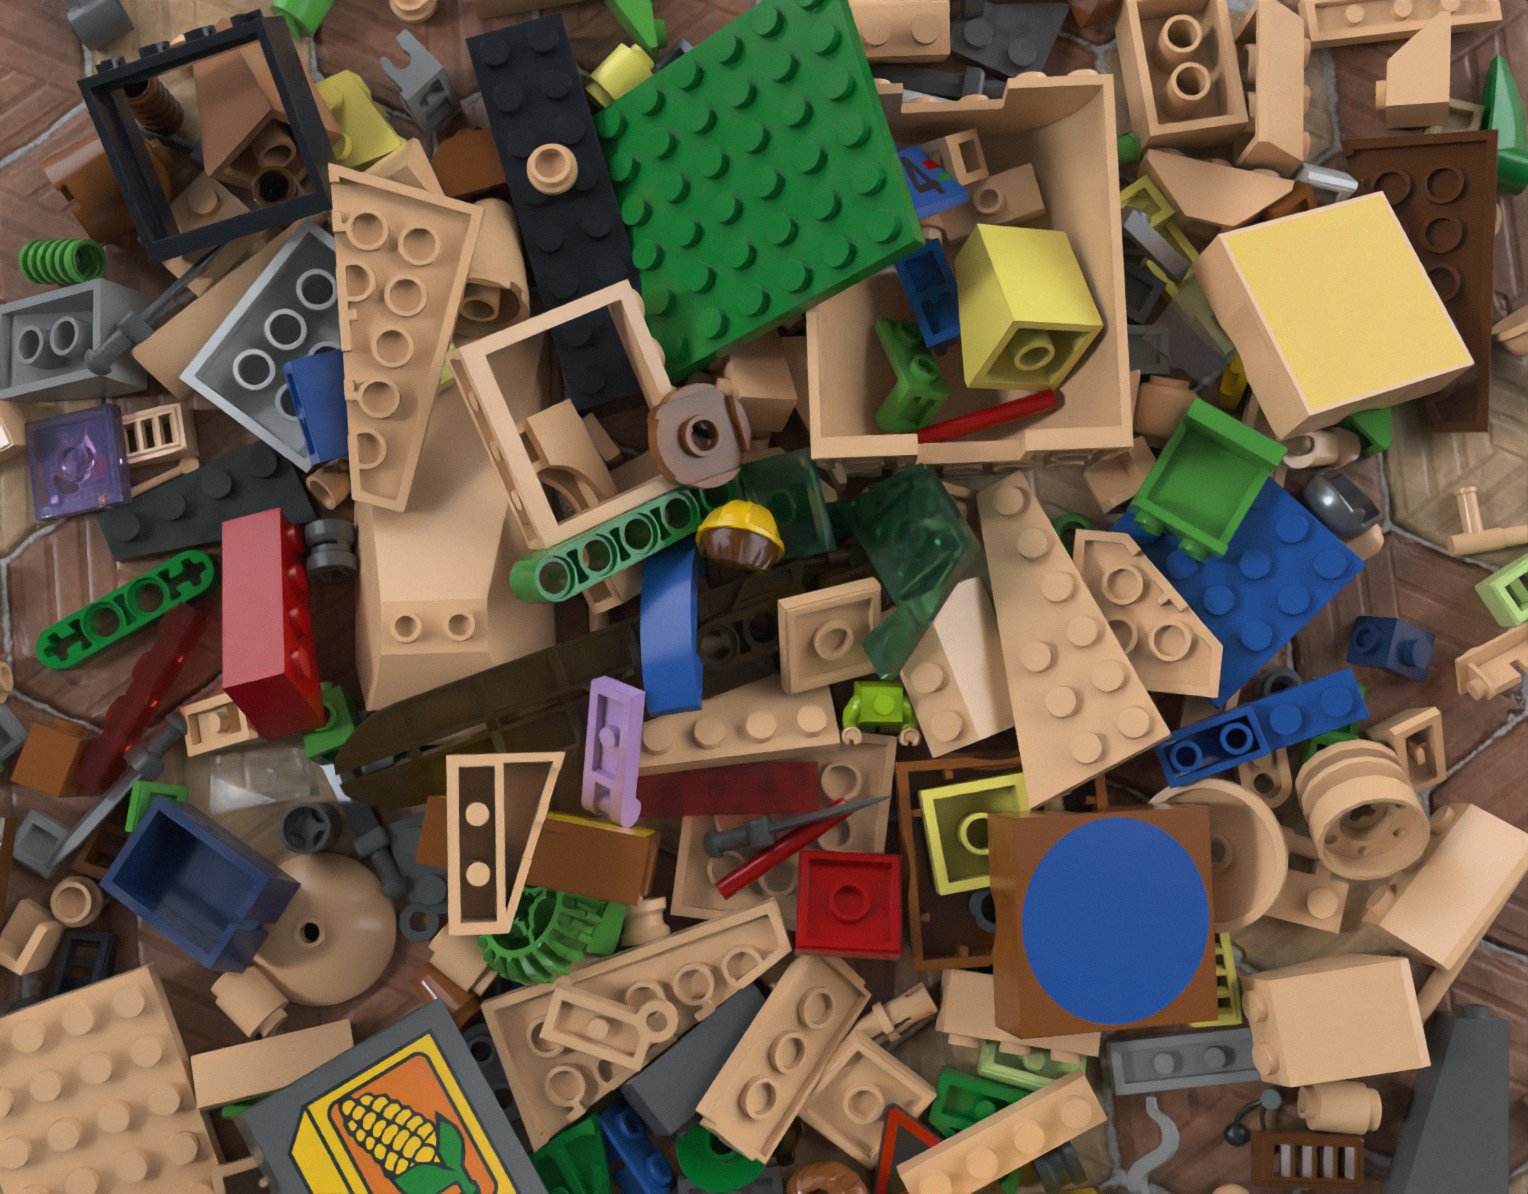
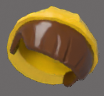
[695,499,785,573]

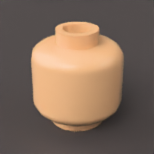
[1132,375,1199,449]

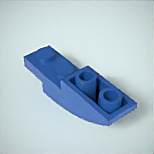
[1154,667,1370,789]

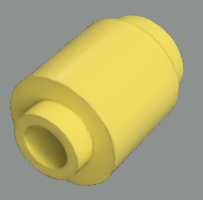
[584,43,655,110]

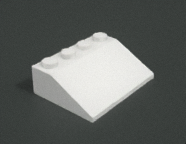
[179,217,341,473]

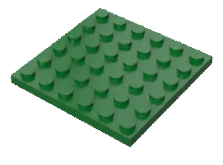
[592,0,927,384]

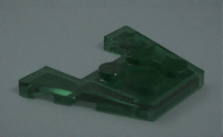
[794,463,982,681]

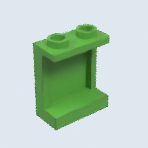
[1126,397,1288,563]

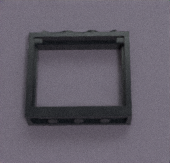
[77,9,338,265]

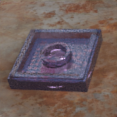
[24,403,133,522]

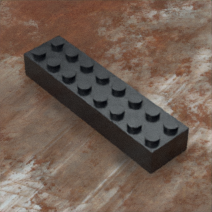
[465,12,648,419]

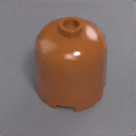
[39,132,174,247]

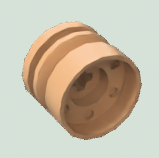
[1295,739,1430,880]

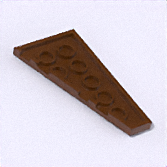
[1340,129,1499,433]

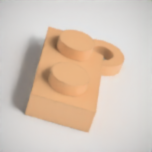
[539,982,679,1072]

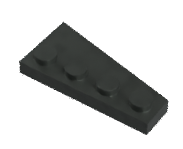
[96,439,321,563]

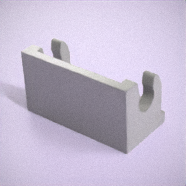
[381,28,461,139]

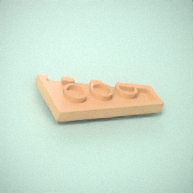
[638,674,841,776]

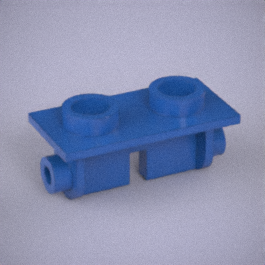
[597,1097,677,1194]

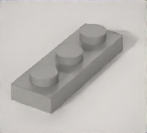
[1106,1024,1261,1096]

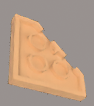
[1073,529,1223,699]

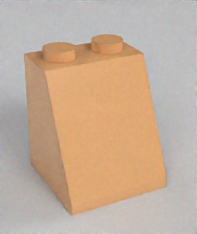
[1240,952,1431,1088]

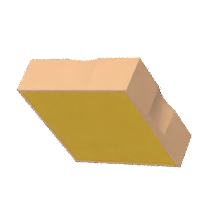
[1191,191,1475,442]

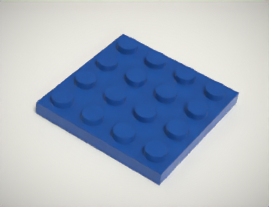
[1107,476,1367,710]

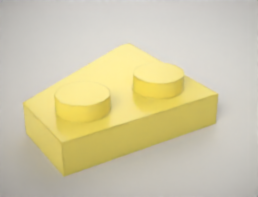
[315,70,408,172]

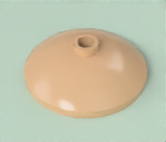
[1148,777,1288,933]
[251,852,398,1006]

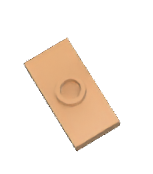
[940,162,1047,246]

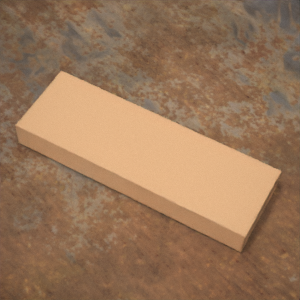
[190,1019,355,1111]

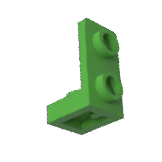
[874,318,951,434]

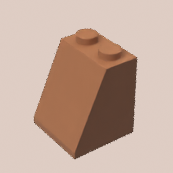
[193,18,344,190]

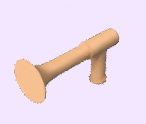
[1447,487,1528,557]

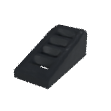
[47,928,118,999]

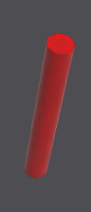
[905,389,1057,444]
[715,797,854,900]

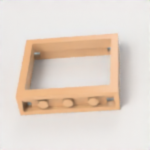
[444,279,703,549]

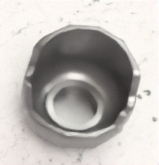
[1303,467,1383,539]

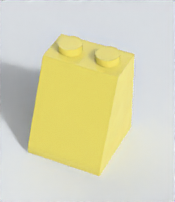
[955,224,1104,391]

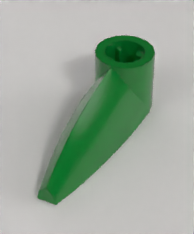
[1480,55,1528,196]

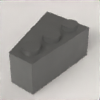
[615,982,766,1137]

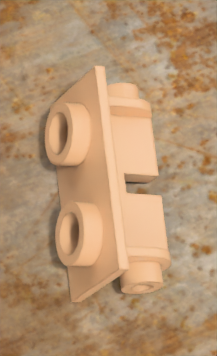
[1455,621,1528,700]

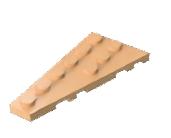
[328,163,486,513]
[976,470,1173,811]
[480,897,793,1152]

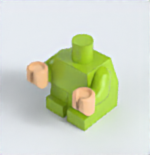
[840,681,921,746]

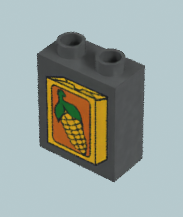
[232,997,548,1194]

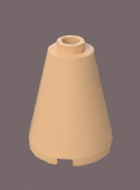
[454,198,530,339]

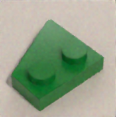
[927,1065,1033,1194]
[526,1111,611,1194]

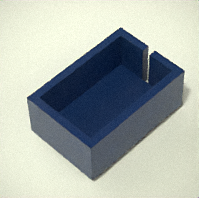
[99,796,301,973]

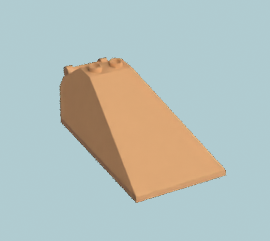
[354,316,556,751]

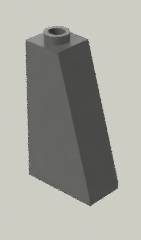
[1384,1003,1509,1194]

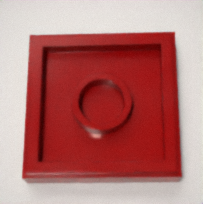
[794,849,902,961]

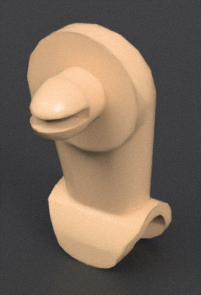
[1274,427,1361,470]

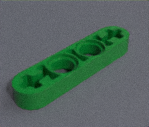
[36,550,222,671]

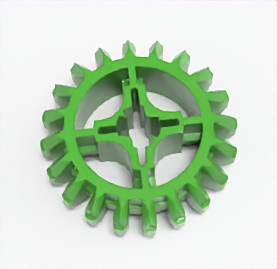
[477,884,606,986]

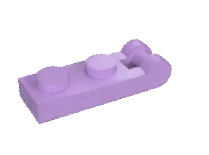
[581,675,646,828]

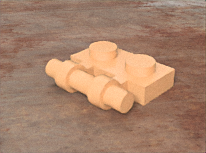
[1264,825,1349,934]

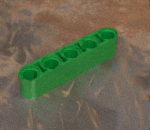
[509,479,738,604]

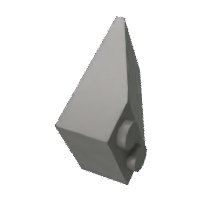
[0,278,148,402]

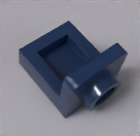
[1346,616,1436,683]

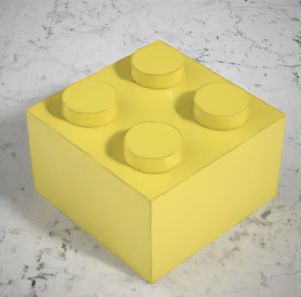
[915,772,1031,896]

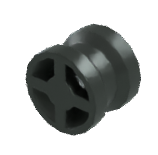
[1031,1141,1088,1194]

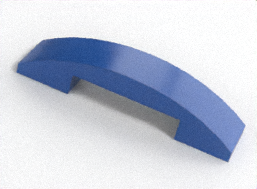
[640,531,705,717]

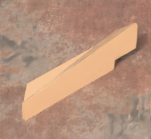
[130,210,333,402]

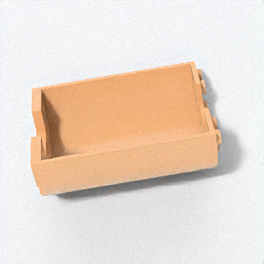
[806,69,1134,480]

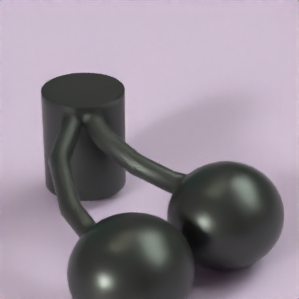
[1224,1086,1286,1155]

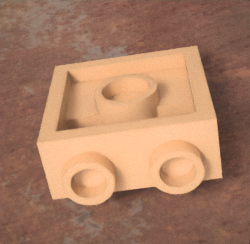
[137,170,277,297]

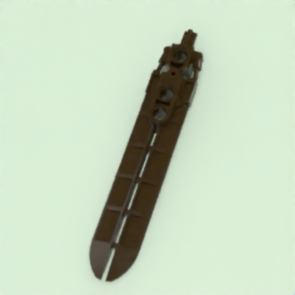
[334,543,925,808]

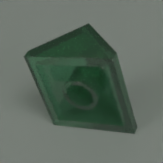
[737,447,836,561]

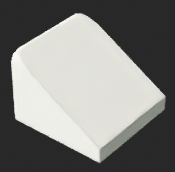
[1295,163,1358,205]

